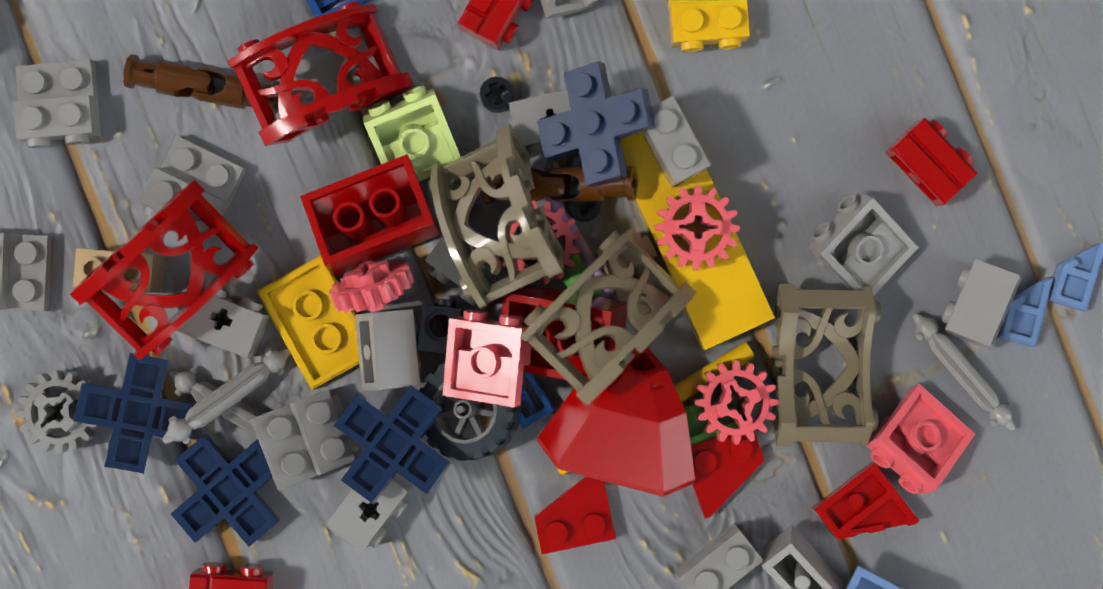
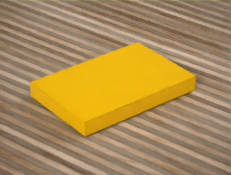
[256,255,360,390]

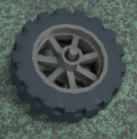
[419,363,521,461]

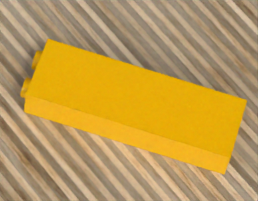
[620,132,775,350]

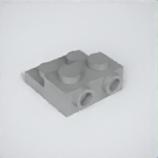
[13,59,102,148]
[138,135,247,237]
[807,192,919,296]
[0,233,53,311]
[250,389,358,491]

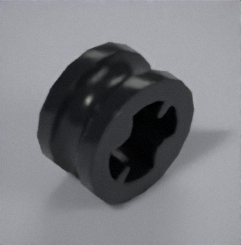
[479,76,514,113]

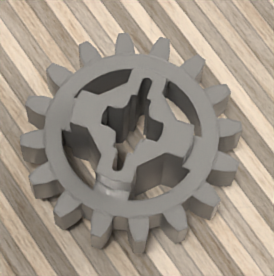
[16,370,98,453]

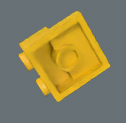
[667,0,750,53]

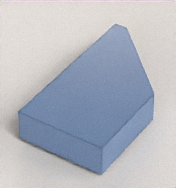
[1048,243,1103,311]
[997,278,1053,347]

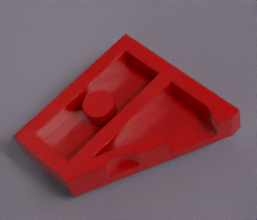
[691,431,765,519]
[812,461,919,540]
[534,476,616,555]

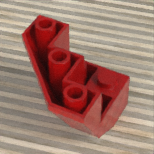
[537,346,695,497]

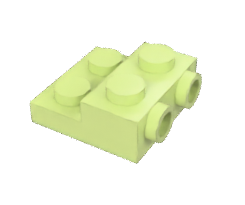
[363,86,461,181]

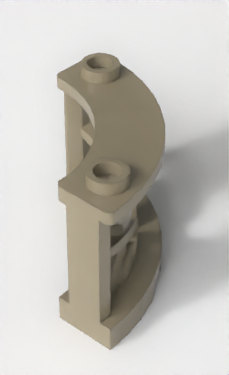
[427,124,565,309]
[520,228,697,406]
[771,284,881,446]

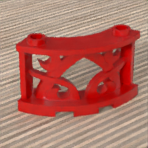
[228,1,414,146]
[70,179,259,360]

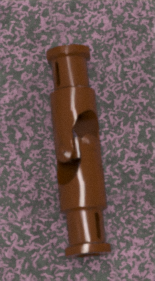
[123,54,280,115]
[481,166,638,203]

